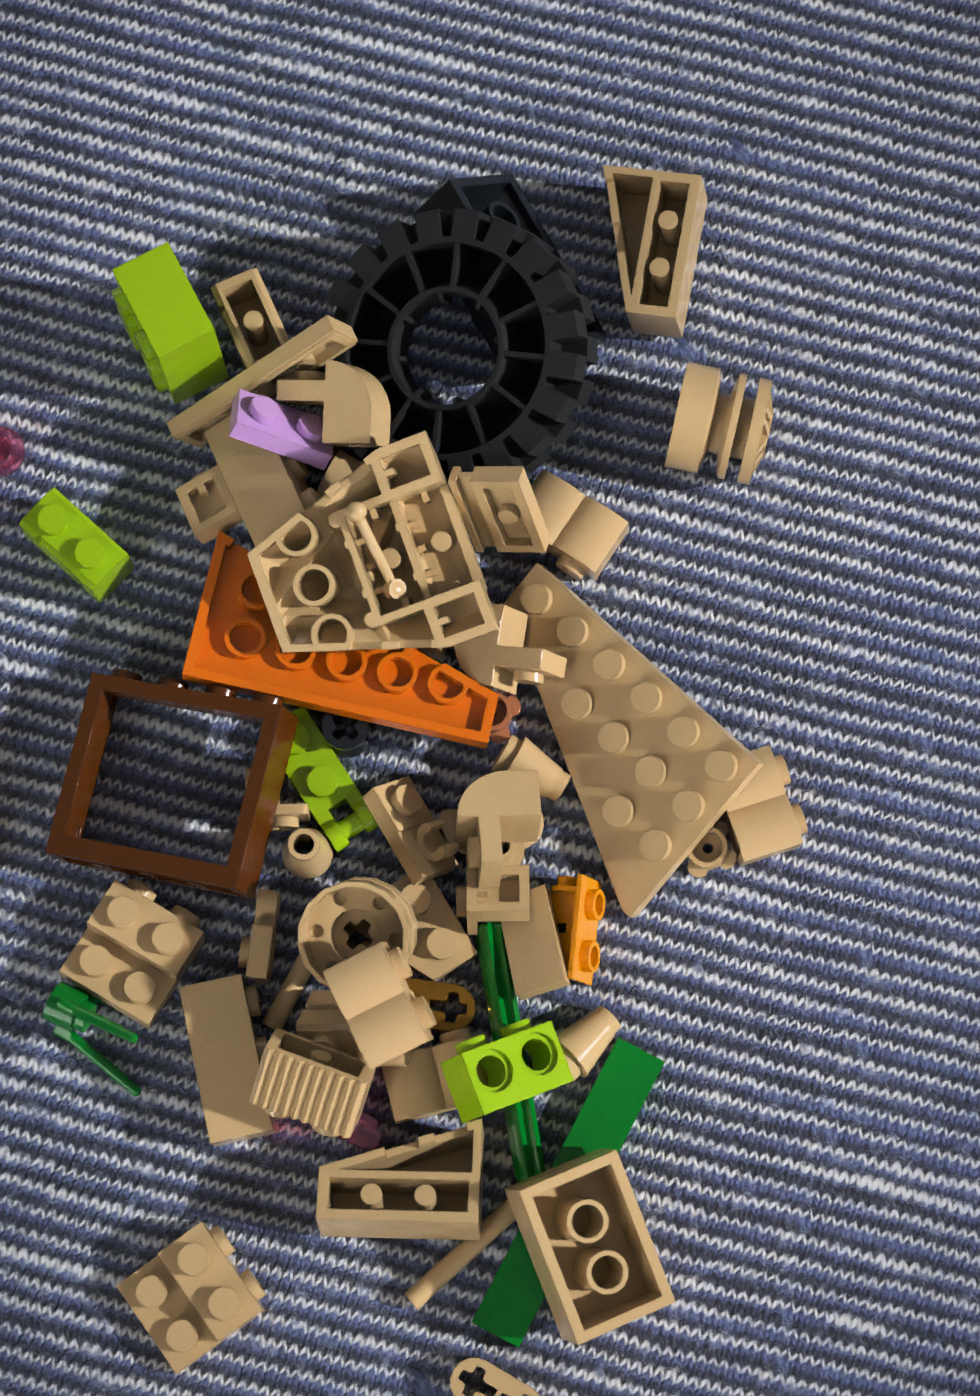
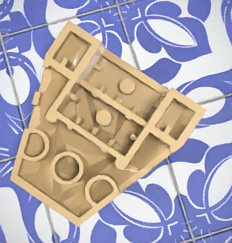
[247,431,498,653]

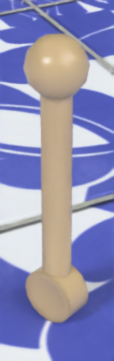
[346,501,406,599]

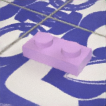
[229,389,333,470]

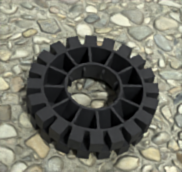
[317,208,598,479]

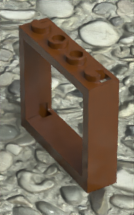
[45,669,299,900]

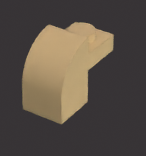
[276,359,391,448]
[454,604,567,695]
[454,770,542,888]

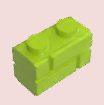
[19,487,135,603]

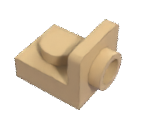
[175,464,243,545]
[456,865,530,935]

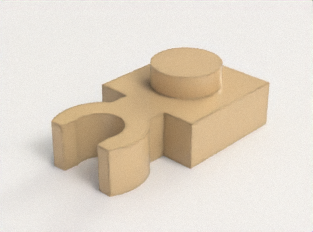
[238,889,281,984]

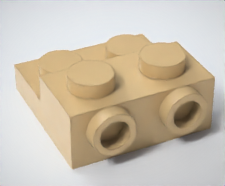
[59,879,205,1029]
[116,1222,267,1374]

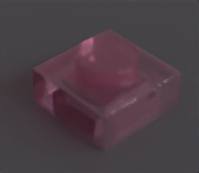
[337,1113,384,1152]

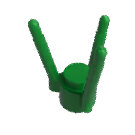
[42,981,141,1096]

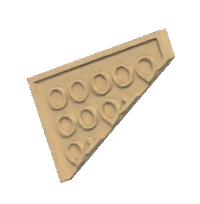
[505,563,764,918]

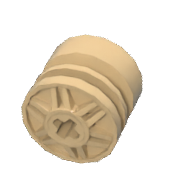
[664,362,774,485]
[298,877,418,987]

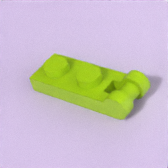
[285,707,379,853]

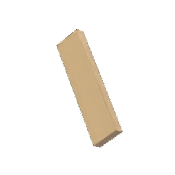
[166,315,358,447]

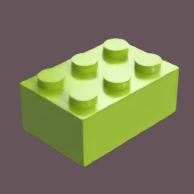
[110,242,229,405]

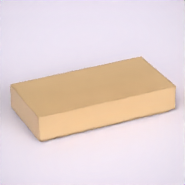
[500,885,570,1000]

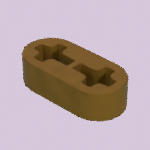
[406,978,476,1033]

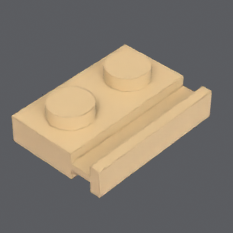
[448,466,551,553]

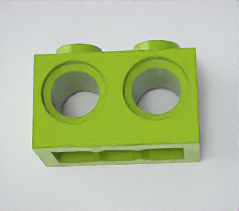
[440,1018,574,1124]

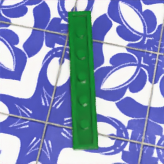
[472,1037,665,1348]

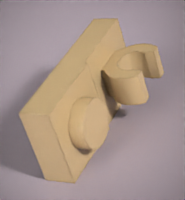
[362,776,459,885]

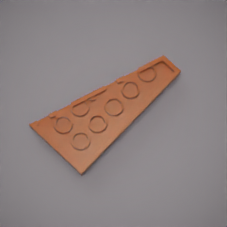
[182,530,499,749]

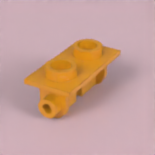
[551,874,605,986]

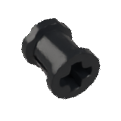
[322,713,369,758]

